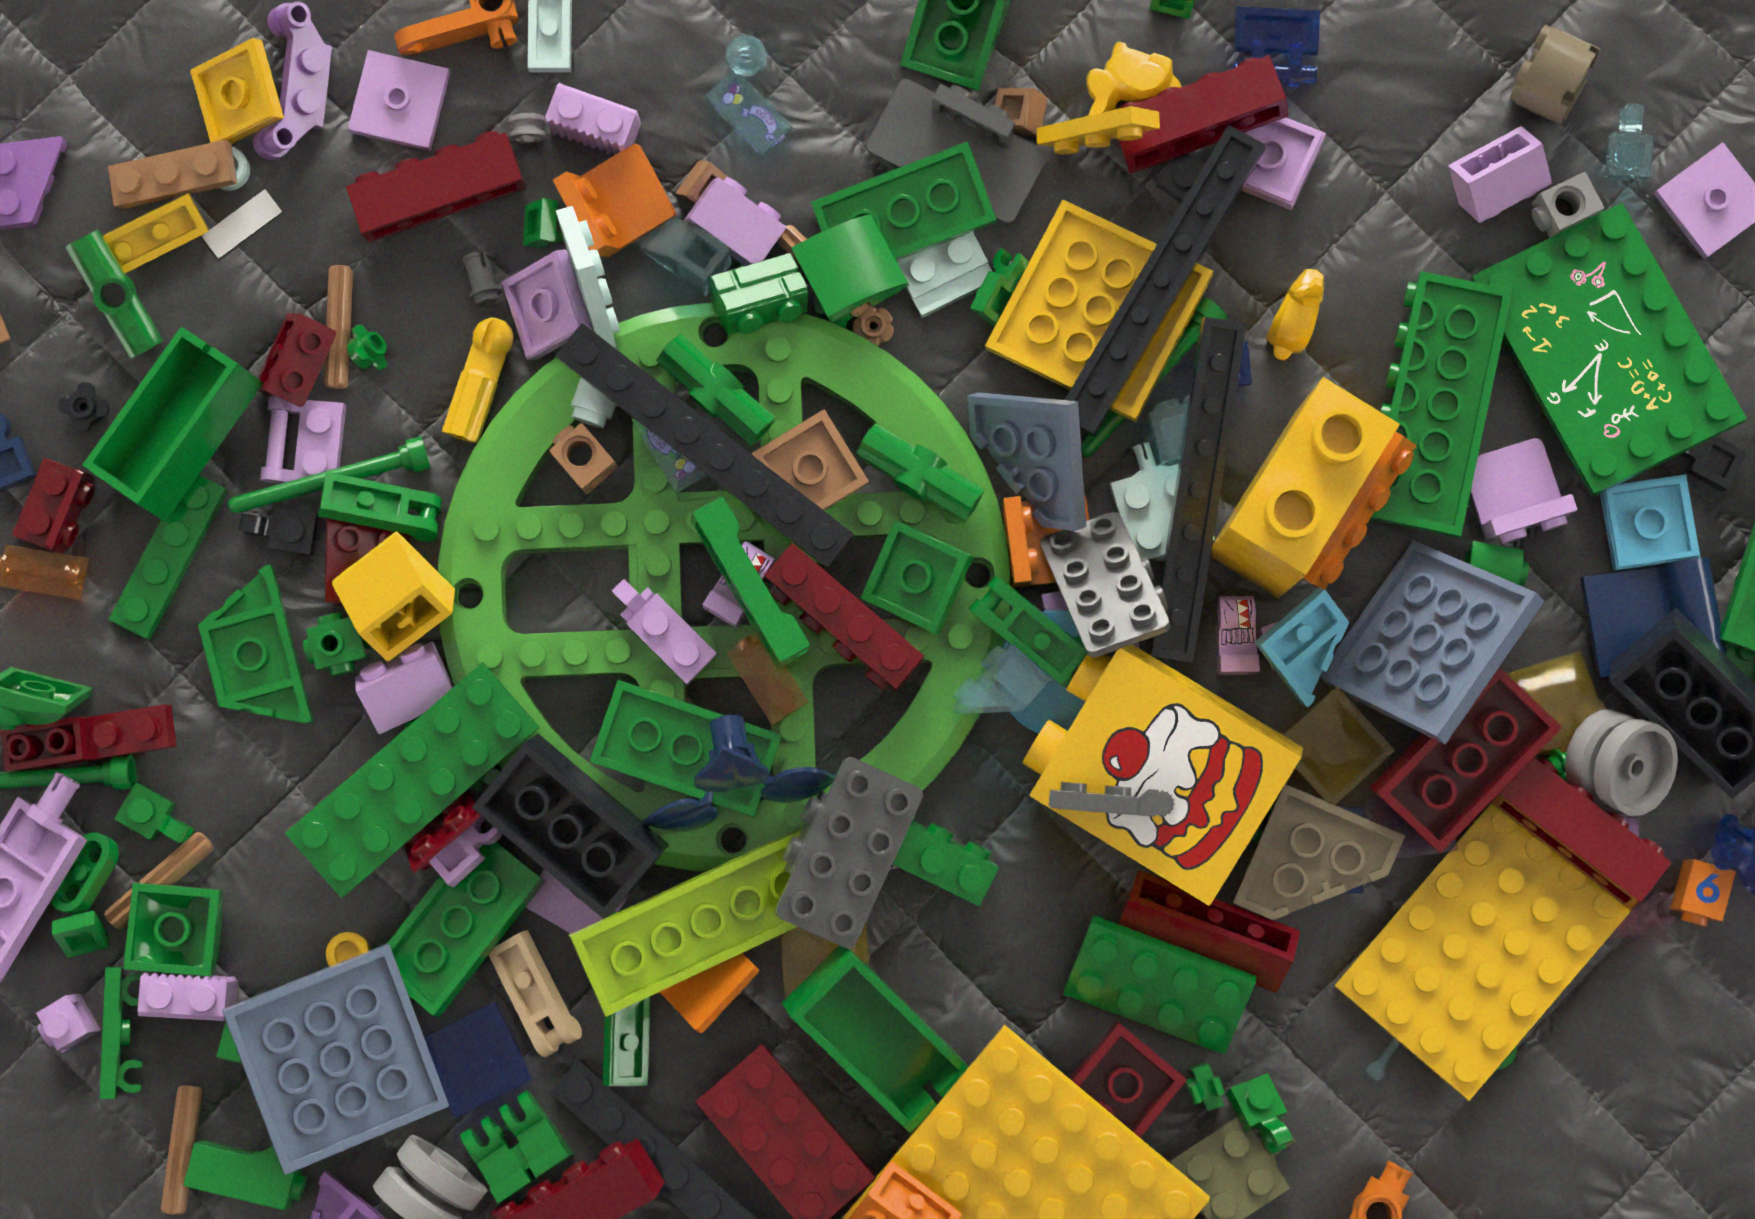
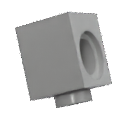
[1531,171,1605,238]

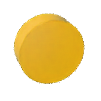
[326,932,371,966]

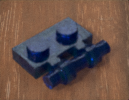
[1232,6,1320,87]
[1711,814,1755,895]

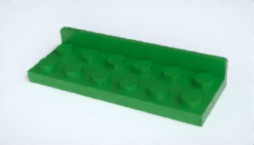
[1368,271,1513,538]

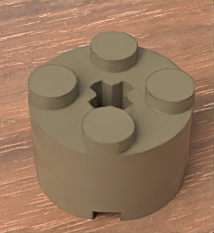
[1509,25,1601,126]

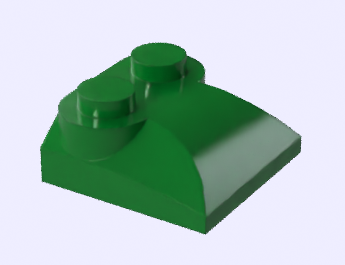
[0,667,93,730]
[123,883,223,976]

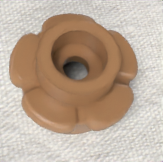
[853,306,894,346]

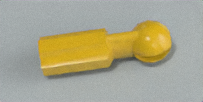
[442,318,514,444]

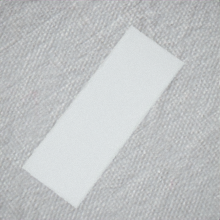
[202,189,282,259]

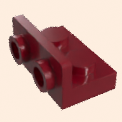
[258,313,336,407]
[12,457,95,555]

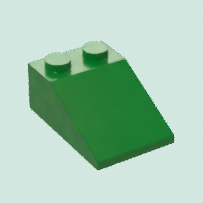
[900,0,1011,91]

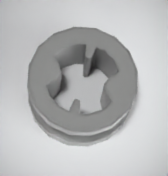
[508,113,546,144]

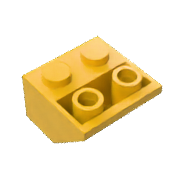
[332,531,455,662]

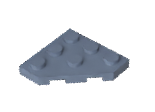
[967,392,1086,531]

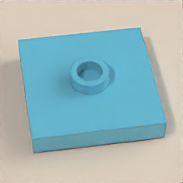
[1600,475,1701,572]

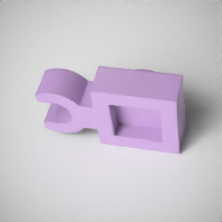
[429,816,503,888]

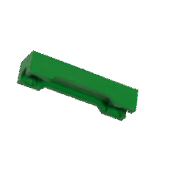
[691,496,810,670]

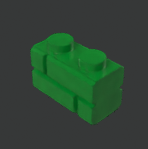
[710,253,808,335]

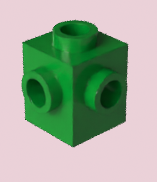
[303,613,374,677]

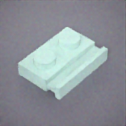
[897,232,992,319]

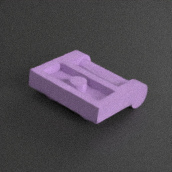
[260,396,346,484]

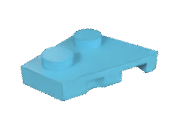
[1254,588,1349,708]

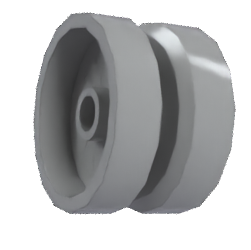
[1565,710,1678,816]
[373,1135,487,1219]

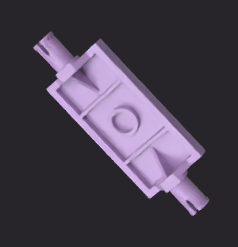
[0,771,87,982]

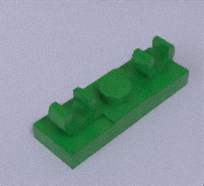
[99,967,143,1099]

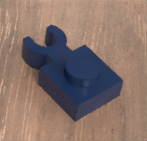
[0,413,37,492]

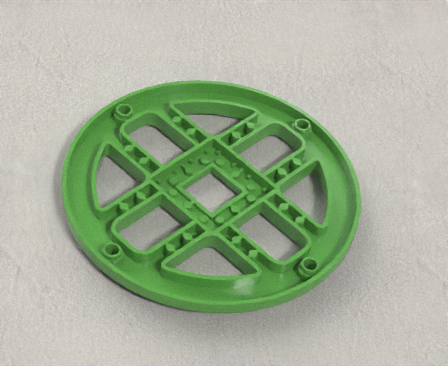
[438,303,1010,872]

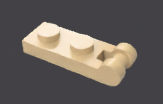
[488,930,582,1057]

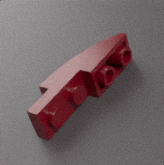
[0,704,177,772]

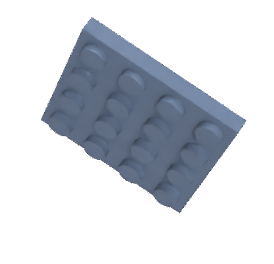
[1319,540,1544,744]
[222,944,449,1175]

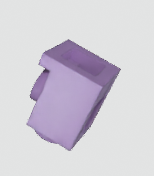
[36,994,101,1053]

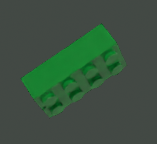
[82,326,264,522]
[782,945,968,1133]

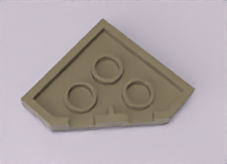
[1232,784,1405,920]

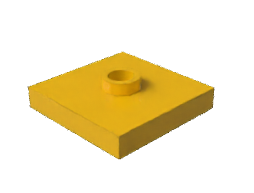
[190,38,284,144]

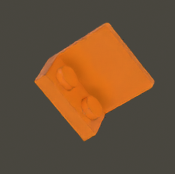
[553,143,676,258]
[1002,495,1089,588]
[659,953,759,1034]
[848,1160,962,1219]

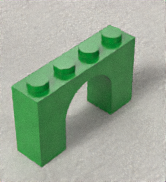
[183,1022,307,1210]

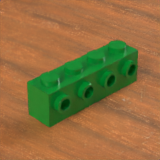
[893,815,999,906]

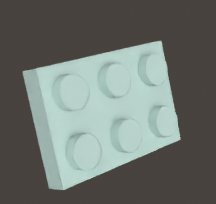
[556,206,620,349]

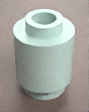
[571,378,616,429]

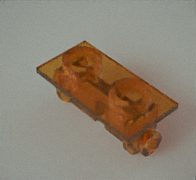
[0,544,89,600]
[726,634,808,726]

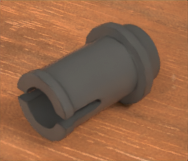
[462,251,502,308]

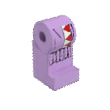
[702,541,775,629]
[1215,596,1260,675]

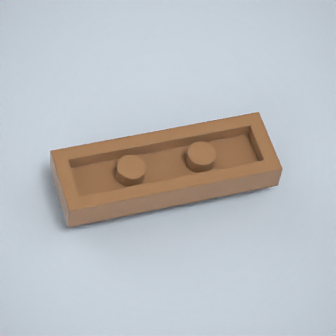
[108,140,238,210]

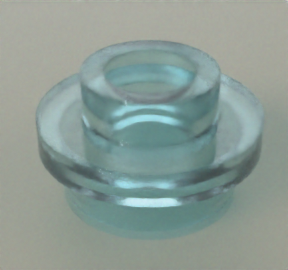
[725,35,767,76]

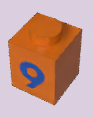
[1670,859,1736,927]

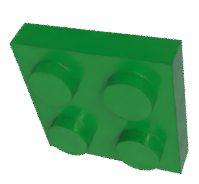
[861,520,974,634]

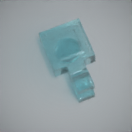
[1605,104,1654,180]

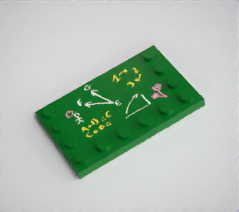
[1471,203,1747,497]

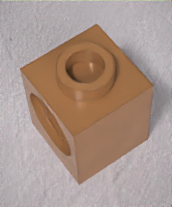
[549,423,619,495]

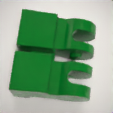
[460,1090,575,1204]

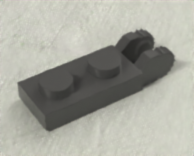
[1049,782,1175,817]

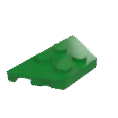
[198,564,315,724]

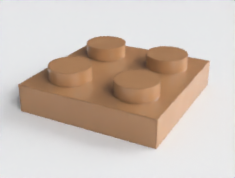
[751,409,869,511]

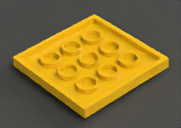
[985,200,1213,422]

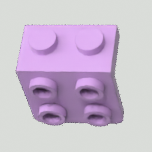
[1470,438,1577,544]

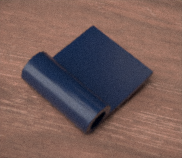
[1580,558,1727,678]

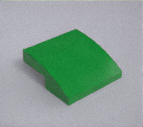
[792,214,910,322]

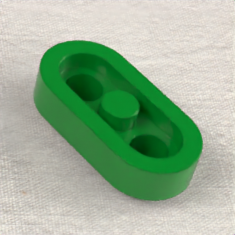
[51,832,119,915]

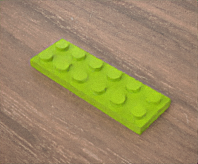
[569,827,803,1017]

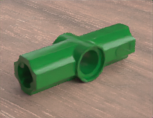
[65,229,164,359]
[656,333,776,447]
[856,423,984,523]

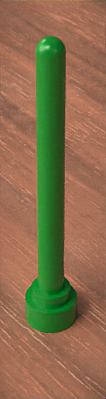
[1081,296,1229,458]
[228,436,431,513]
[0,755,137,790]

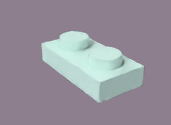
[528,0,572,72]

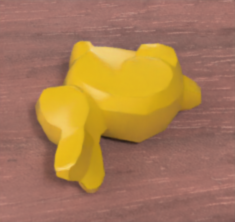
[1086,42,1182,116]
[1266,269,1324,361]

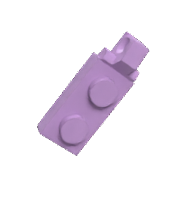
[612,579,718,685]

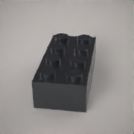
[1610,608,1755,799]
[472,734,669,919]

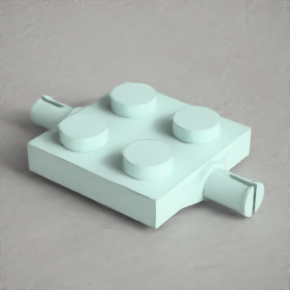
[1109,442,1215,561]

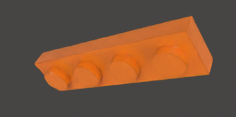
[1303,431,1417,590]

